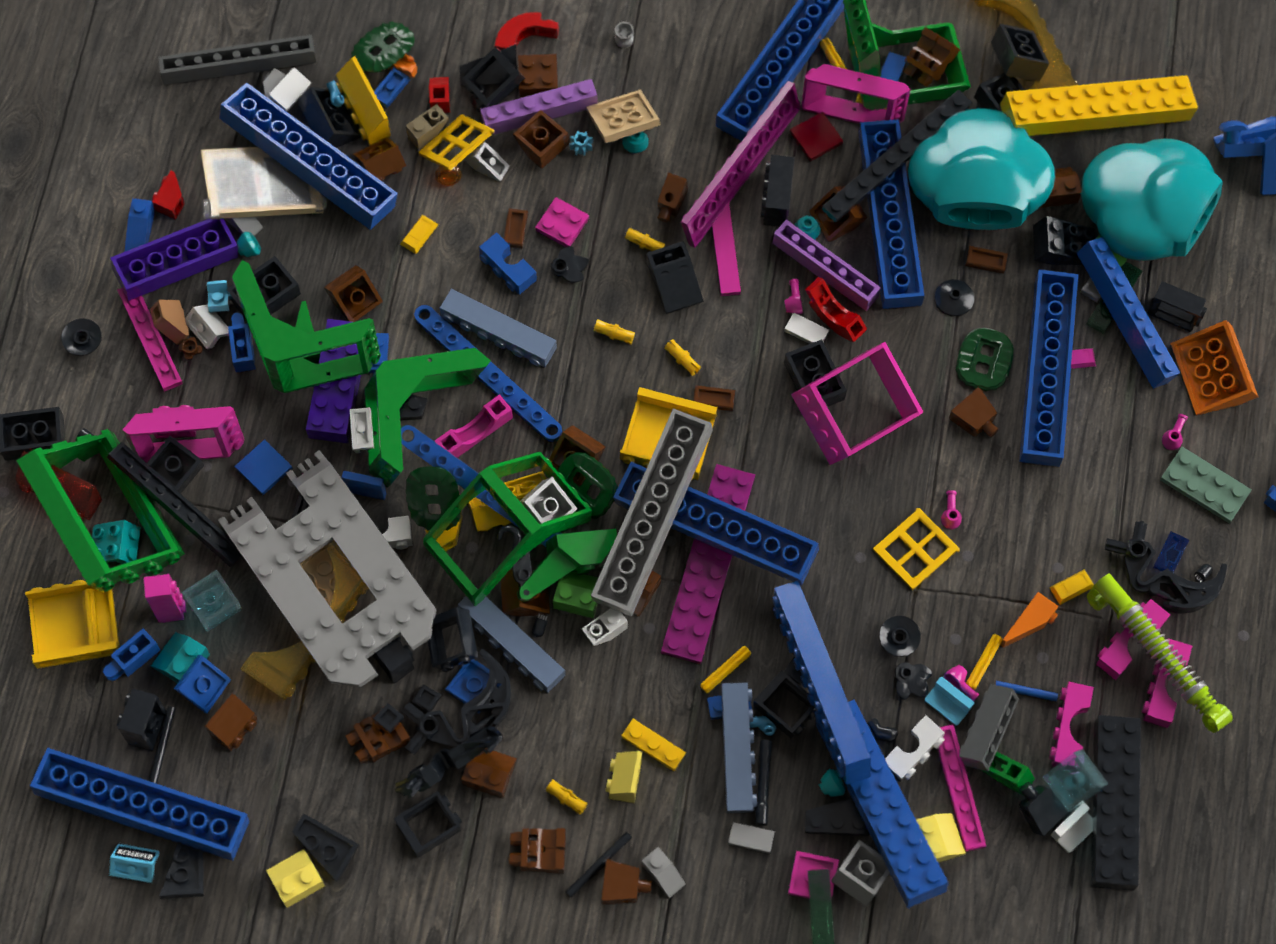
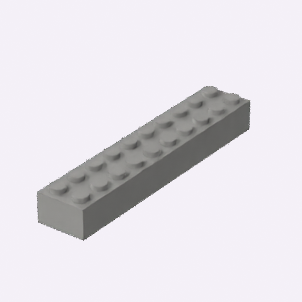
[591,408,713,617]

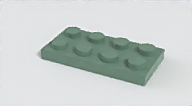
[1160,447,1252,524]

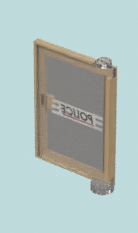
[201,147,327,219]

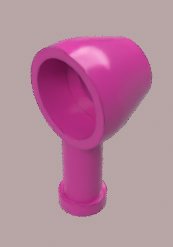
[784,279,803,314]
[1162,414,1188,450]
[941,490,962,529]
[944,665,979,701]

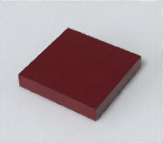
[790,112,843,162]

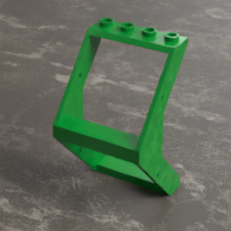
[843,0,971,111]
[232,260,381,393]
[364,348,491,487]
[423,452,592,606]

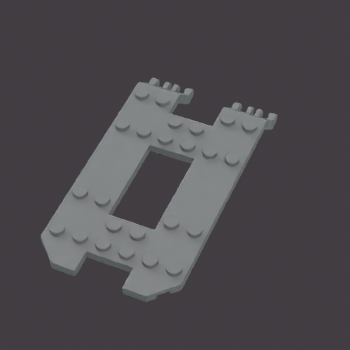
[218,450,436,687]

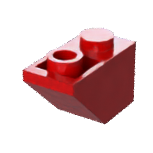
[429,77,450,113]
[152,170,185,220]

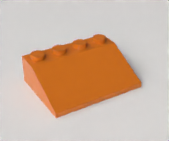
[1170,320,1258,415]

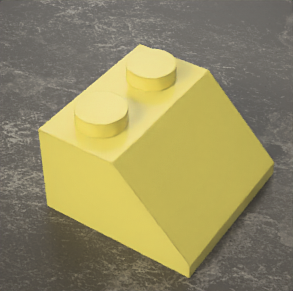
[606,751,642,803]
[916,813,966,863]
[266,849,325,908]

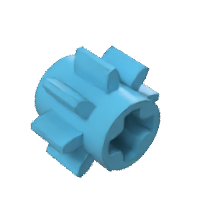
[569,131,593,156]

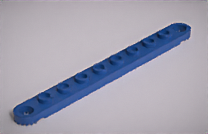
[414,305,562,442]
[401,425,563,547]

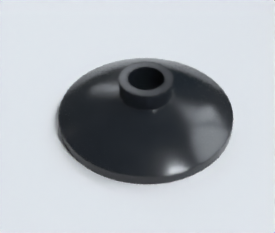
[935,279,974,316]
[61,318,102,356]
[879,616,921,657]

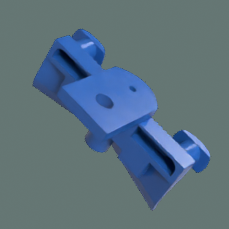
[1214,116,1276,195]

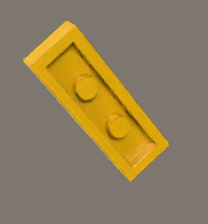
[622,718,686,771]

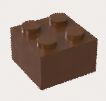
[518,54,558,98]

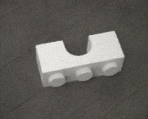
[382,516,413,549]
[885,715,945,781]

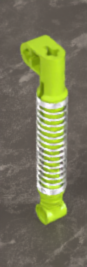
[1087,573,1232,733]

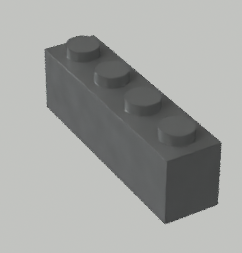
[959,684,1019,771]

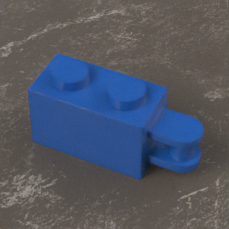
[228,312,256,372]
[103,628,160,681]

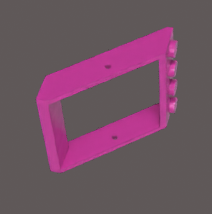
[801,64,910,124]
[791,342,923,465]
[123,406,244,463]

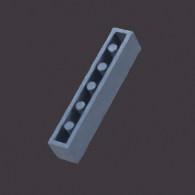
[440,289,557,367]
[458,596,565,693]
[721,683,757,813]

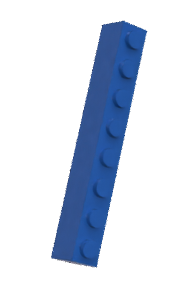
[1077,237,1180,389]

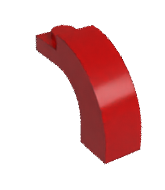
[495,12,559,50]
[805,277,867,342]

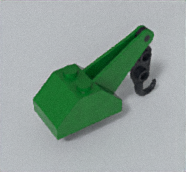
[497,526,617,601]

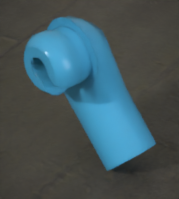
[326,80,345,107]
[749,716,776,736]

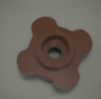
[179,337,203,360]

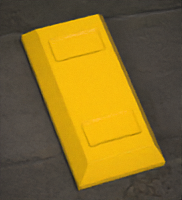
[400,214,438,254]
[1049,569,1094,605]

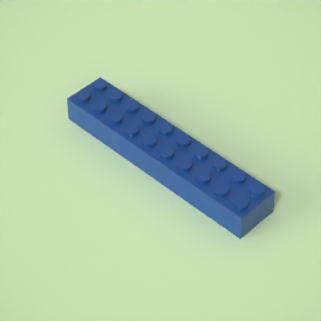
[716,0,844,141]
[219,83,398,230]
[858,119,924,309]
[1019,270,1078,467]
[613,462,819,586]
[772,581,871,785]
[816,700,948,908]
[30,748,249,861]

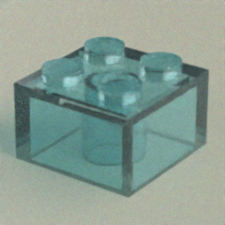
[181,570,242,632]
[1042,749,1108,812]

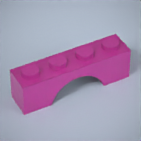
[435,394,513,458]
[1096,599,1170,680]
[1142,638,1192,728]
[1049,682,1094,772]

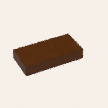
[504,208,528,249]
[965,246,1008,274]
[694,385,735,411]

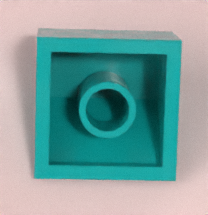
[151,632,210,683]

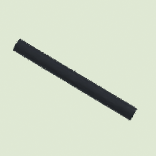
[149,706,176,784]
[565,832,632,898]

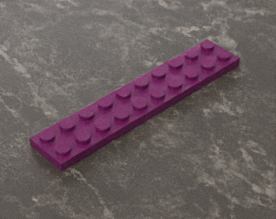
[681,81,801,248]
[661,464,756,664]

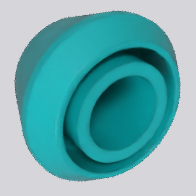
[622,131,649,153]
[794,216,820,240]
[237,231,261,257]
[819,769,846,797]

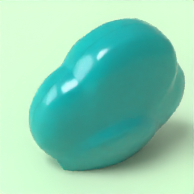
[908,109,1055,230]
[1081,139,1223,261]

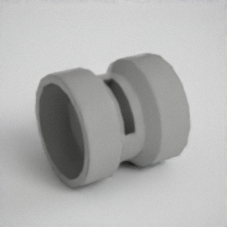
[615,22,634,48]

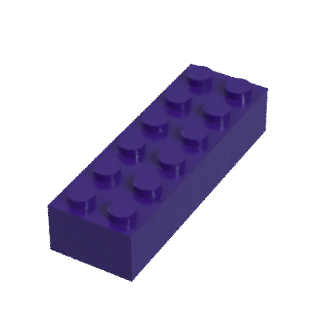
[110,218,238,301]
[306,319,361,443]

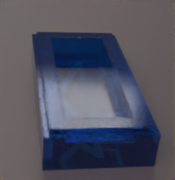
[1153,531,1189,573]

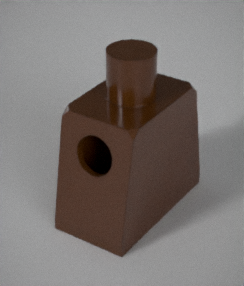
[657,172,688,223]
[949,387,999,438]
[602,860,652,905]

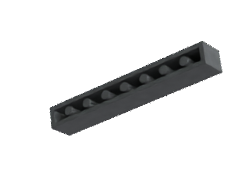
[158,34,317,85]

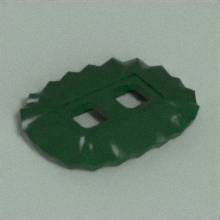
[351,21,415,73]
[956,328,1014,391]
[558,452,618,519]
[405,466,461,531]

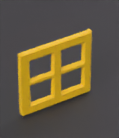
[418,114,494,171]
[873,508,960,590]

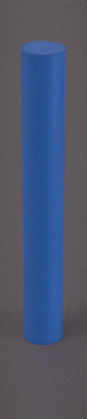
[995,681,1058,702]

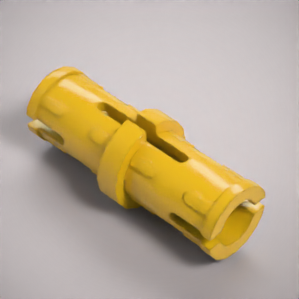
[625,227,665,251]
[594,319,635,345]
[665,339,701,376]
[545,779,588,815]

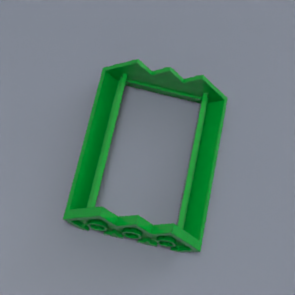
[17,429,185,592]

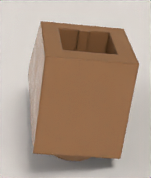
[150,300,189,345]

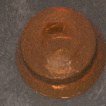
[435,165,462,186]

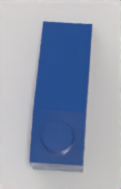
[124,198,156,252]

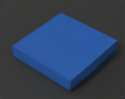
[235,439,293,495]
[341,471,386,500]
[174,654,232,714]
[445,659,501,714]

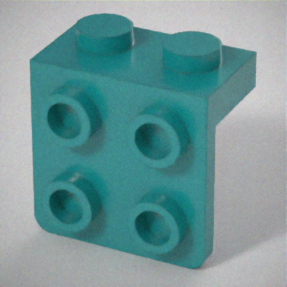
[92,520,141,564]

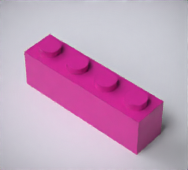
[144,574,187,623]

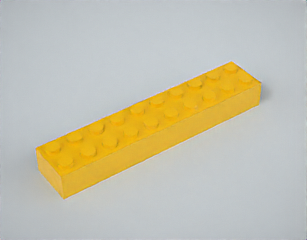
[1000,75,1198,136]

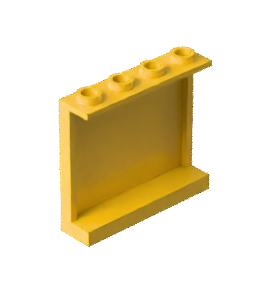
[620,387,717,480]
[25,580,120,669]

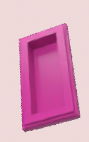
[1071,348,1096,369]

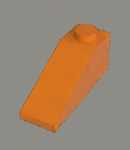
[1001,592,1059,648]

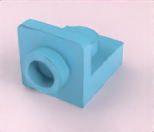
[207,280,229,312]

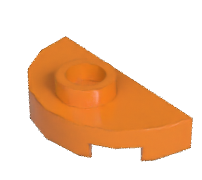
[389,54,417,78]

